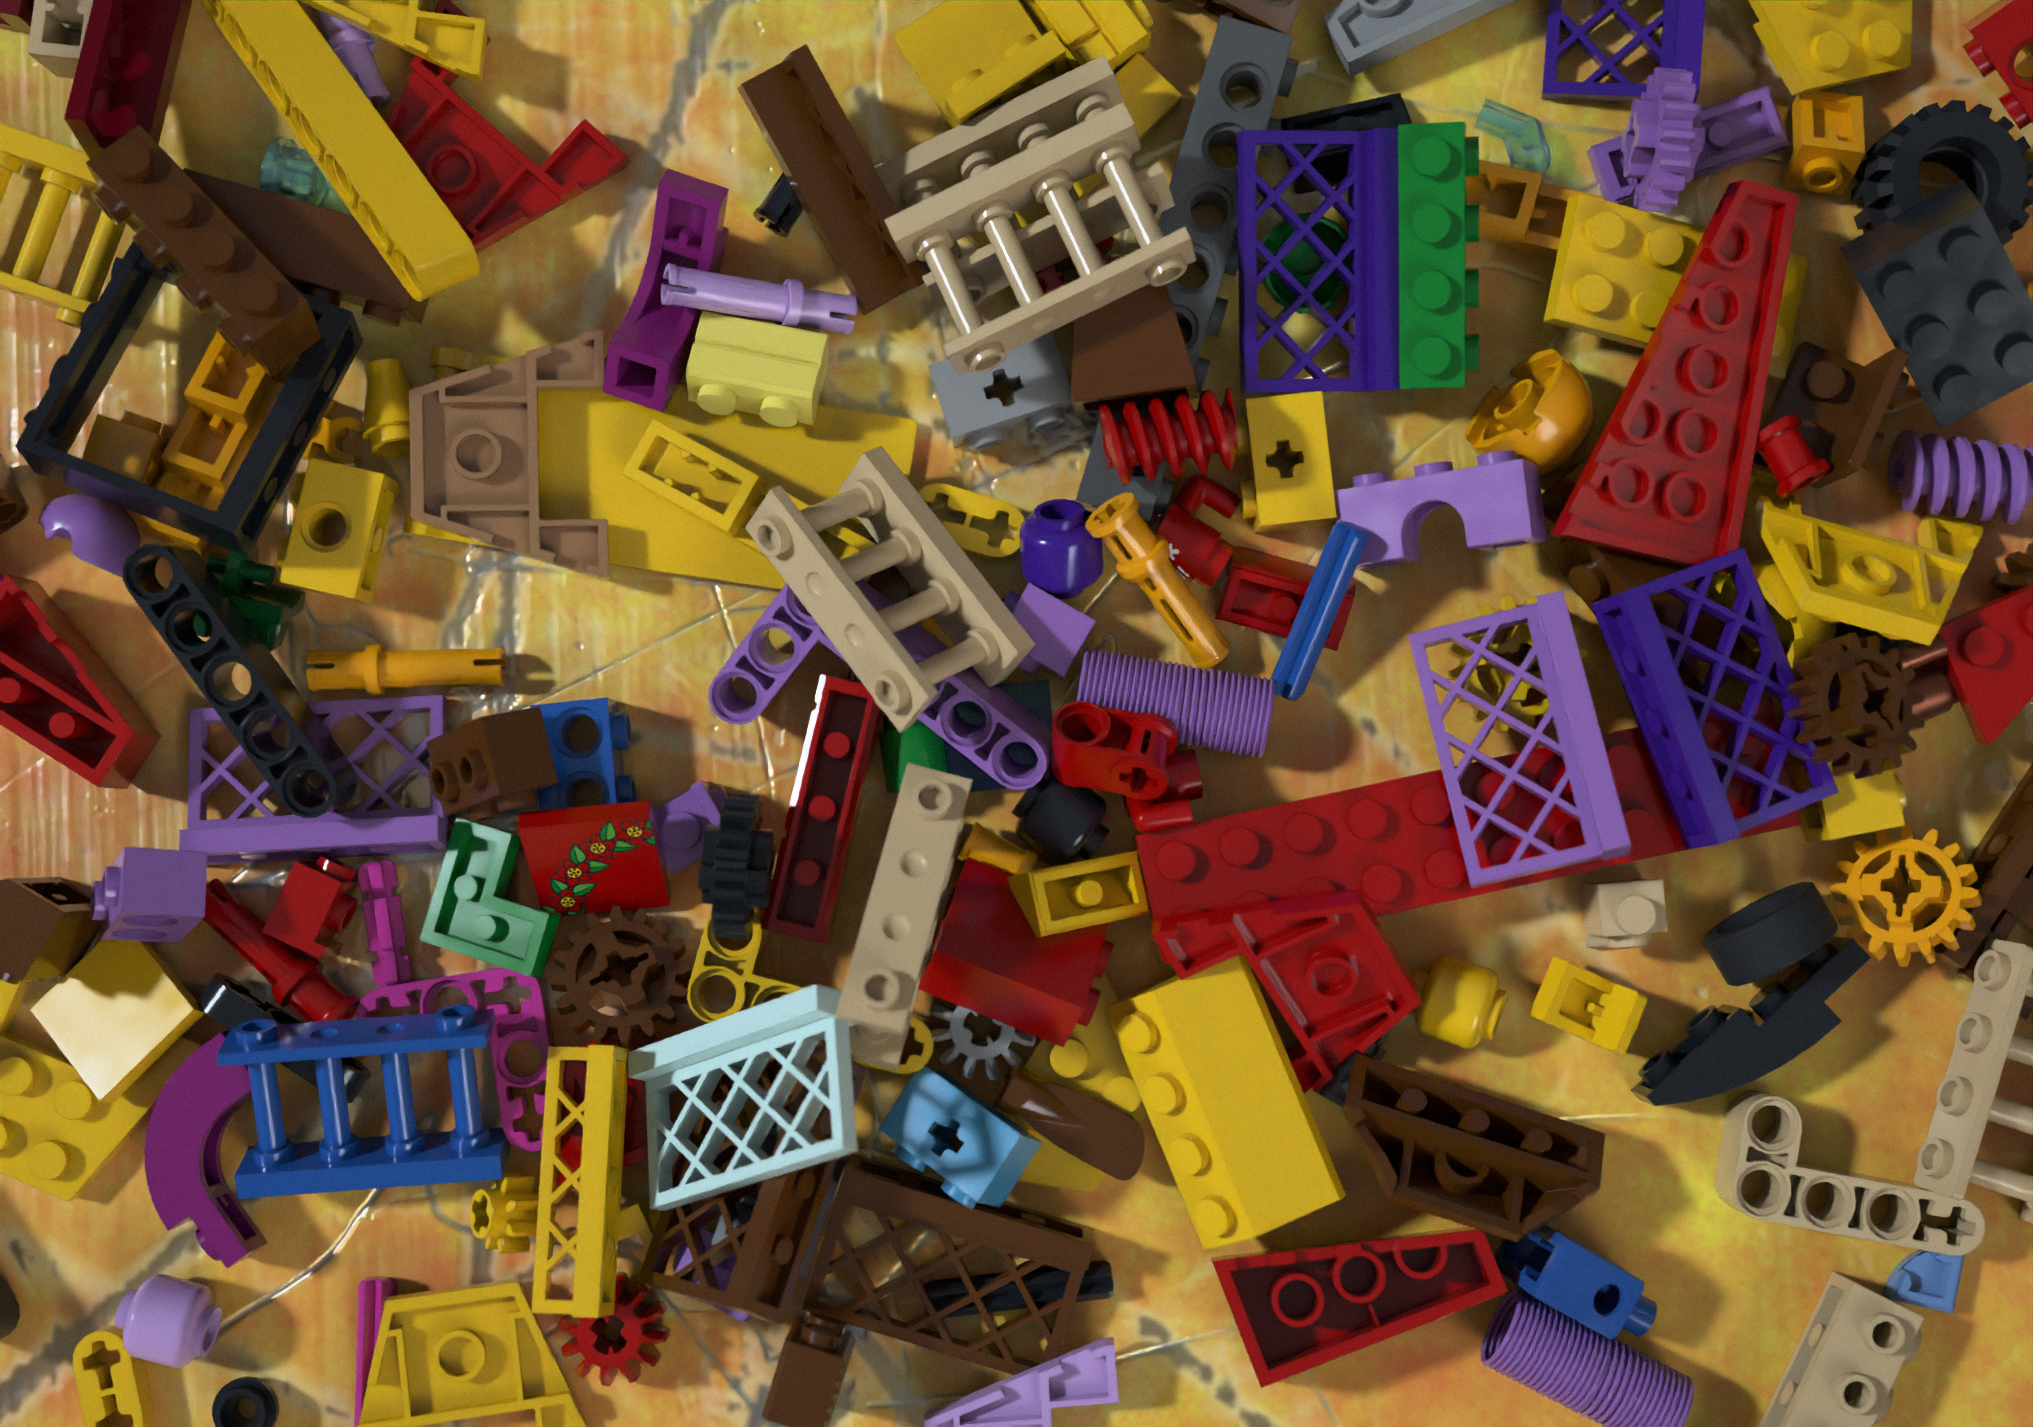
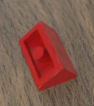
[1215,546,1356,651]

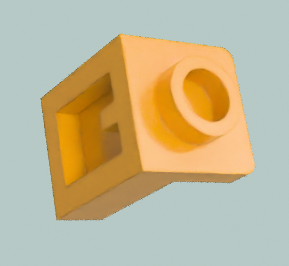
[1783,90,1865,195]

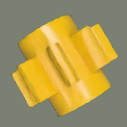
[469,1172,539,1254]

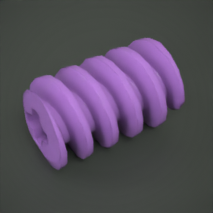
[1887,430,2033,525]

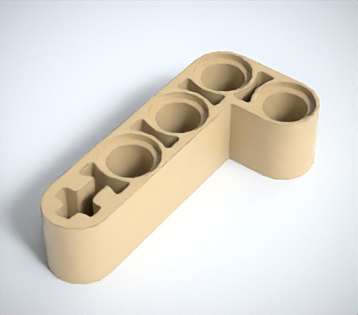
[1715,1090,1985,1256]

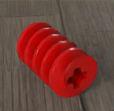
[1099,387,1238,486]

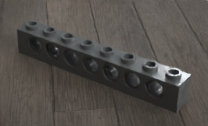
[1076,15,1299,525]

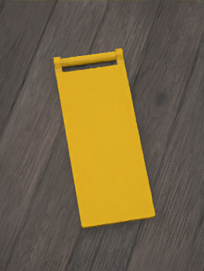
[403,346,917,590]

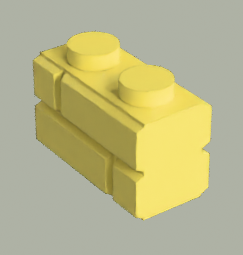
[686,310,829,428]

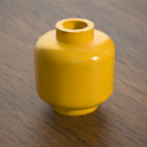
[1414,955,1508,1049]

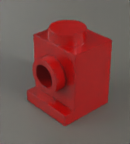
[262,854,359,959]

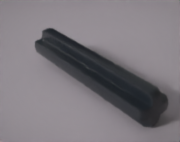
[925,1260,1114,1318]

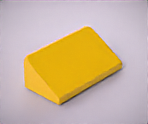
[1008,850,1151,938]

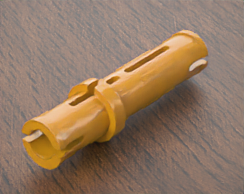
[307,644,507,695]

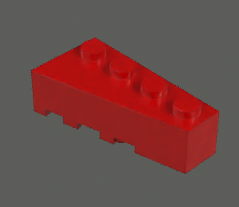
[1211,1227,1508,1388]

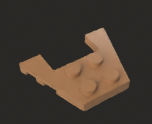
[409,329,609,579]

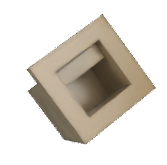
[1580,878,1668,948]

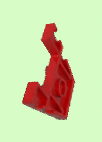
[385,0,631,254]
[1152,889,1422,1094]

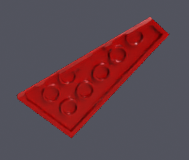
[1550,179,1799,575]

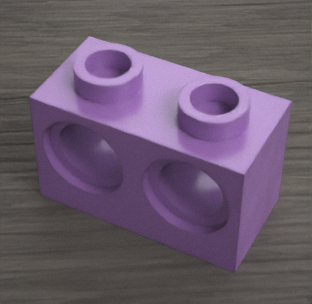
[90,847,208,943]

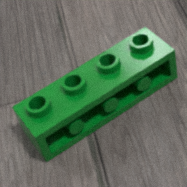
[1398,122,1479,389]

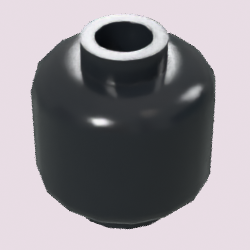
[1011,774,1110,866]

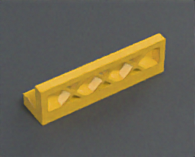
[531,1045,629,1318]

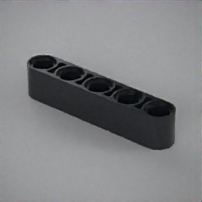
[122,542,357,818]

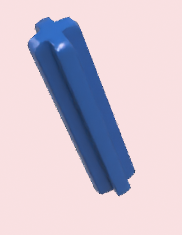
[1271,520,1369,701]

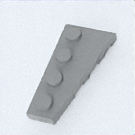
[1322,0,1515,77]

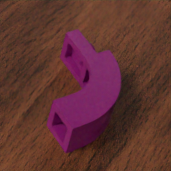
[603,169,729,412]
[144,1030,278,1268]

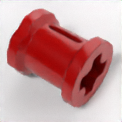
[1754,413,1832,499]

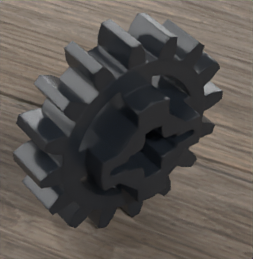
[698,794,775,940]

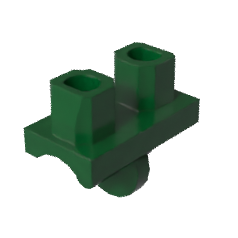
[170,544,306,652]

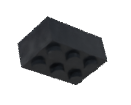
[1840,179,2033,429]

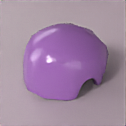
[38,493,141,578]

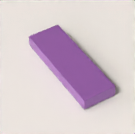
[1586,85,1790,205]

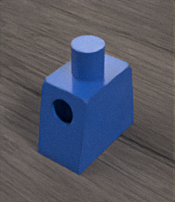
[1494,1223,1657,1340]

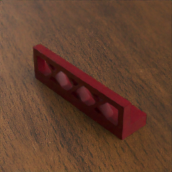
[64,0,192,159]

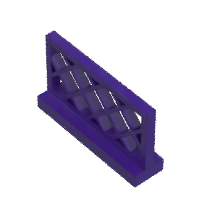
[1542,0,1706,103]
[1237,128,1400,393]
[1591,547,1839,850]

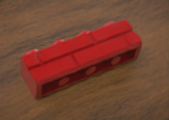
[761,674,883,944]

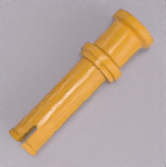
[1085,492,1231,669]

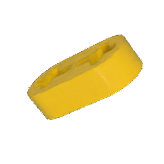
[917,483,1025,561]
[73,1325,154,1427]

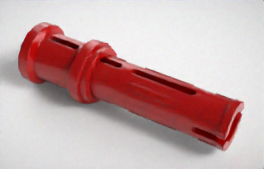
[202,878,361,1022]

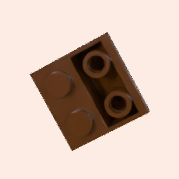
[0,877,101,984]

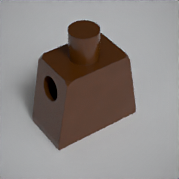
[1071,255,1199,416]

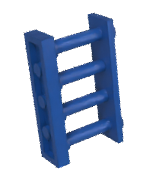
[216,1004,510,1199]

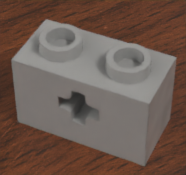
[928,331,1073,452]

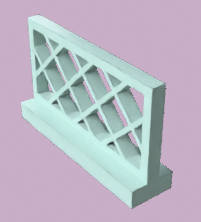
[628,984,858,1211]

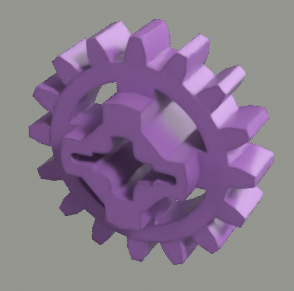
[1621,67,1705,213]

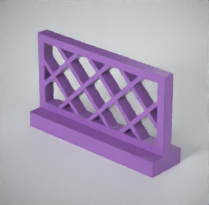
[1408,590,1631,888]
[179,695,453,866]

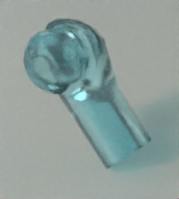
[1474,98,1551,174]

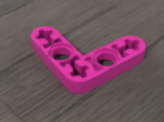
[356,967,564,1152]

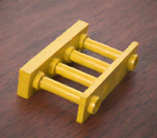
[0,123,126,329]

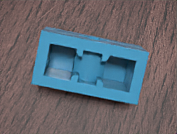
[879,1065,1043,1209]

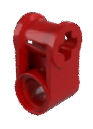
[1050,701,1179,800]

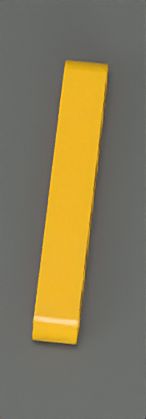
[201,0,480,302]

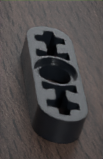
[196,973,371,1103]

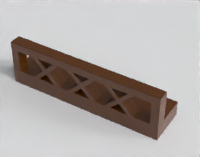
[737,44,931,315]

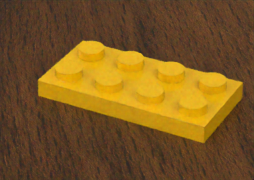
[1543,193,1809,383]

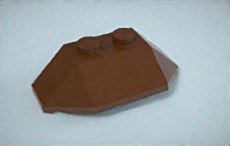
[1343,1053,1605,1242]

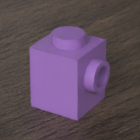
[1003,583,1096,681]

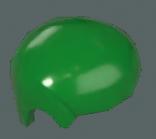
[1259,212,1348,314]

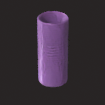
[1076,647,1275,759]
[1481,1289,1694,1427]

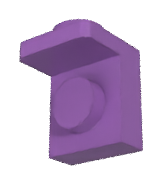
[653,780,729,875]

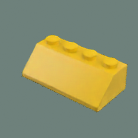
[1104,954,1346,1251]

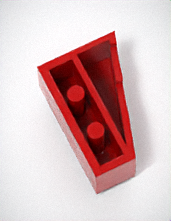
[0,573,161,789]

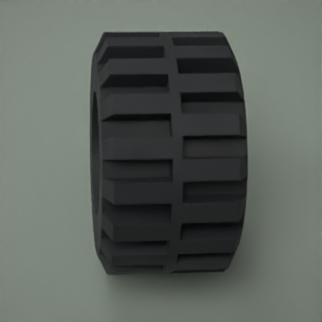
[1851,100,2033,246]

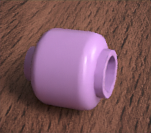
[115,1274,222,1368]

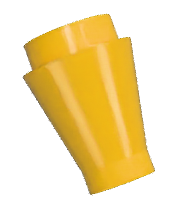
[363,358,410,458]

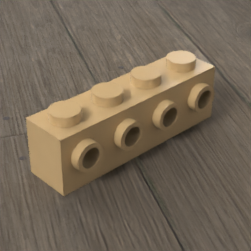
[1757,1271,1924,1427]

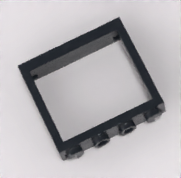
[15,240,363,557]

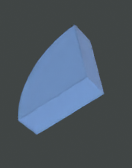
[1882,1250,1965,1314]

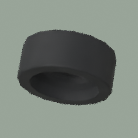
[1703,882,1838,986]

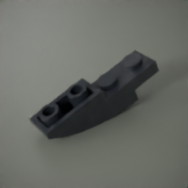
[1631,936,1871,1106]

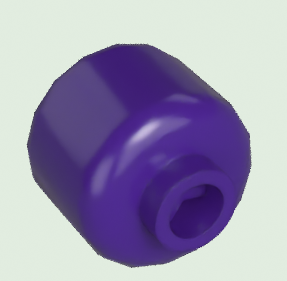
[1019,499,1104,599]

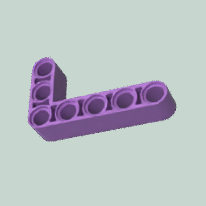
[709,579,1052,790]

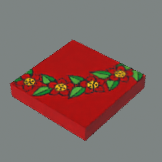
[518,800,671,916]

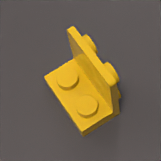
[894,0,1066,128]

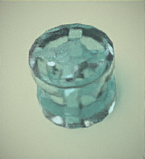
[260,136,331,207]

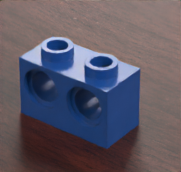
[530,698,637,811]

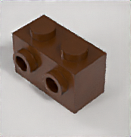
[426,706,559,822]

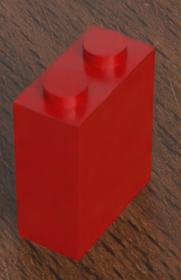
[917,857,1114,1047]

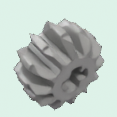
[930,1003,1036,1080]

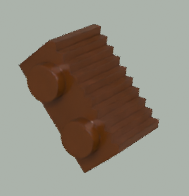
[761,1312,856,1427]

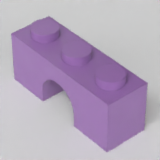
[1334,450,1547,570]

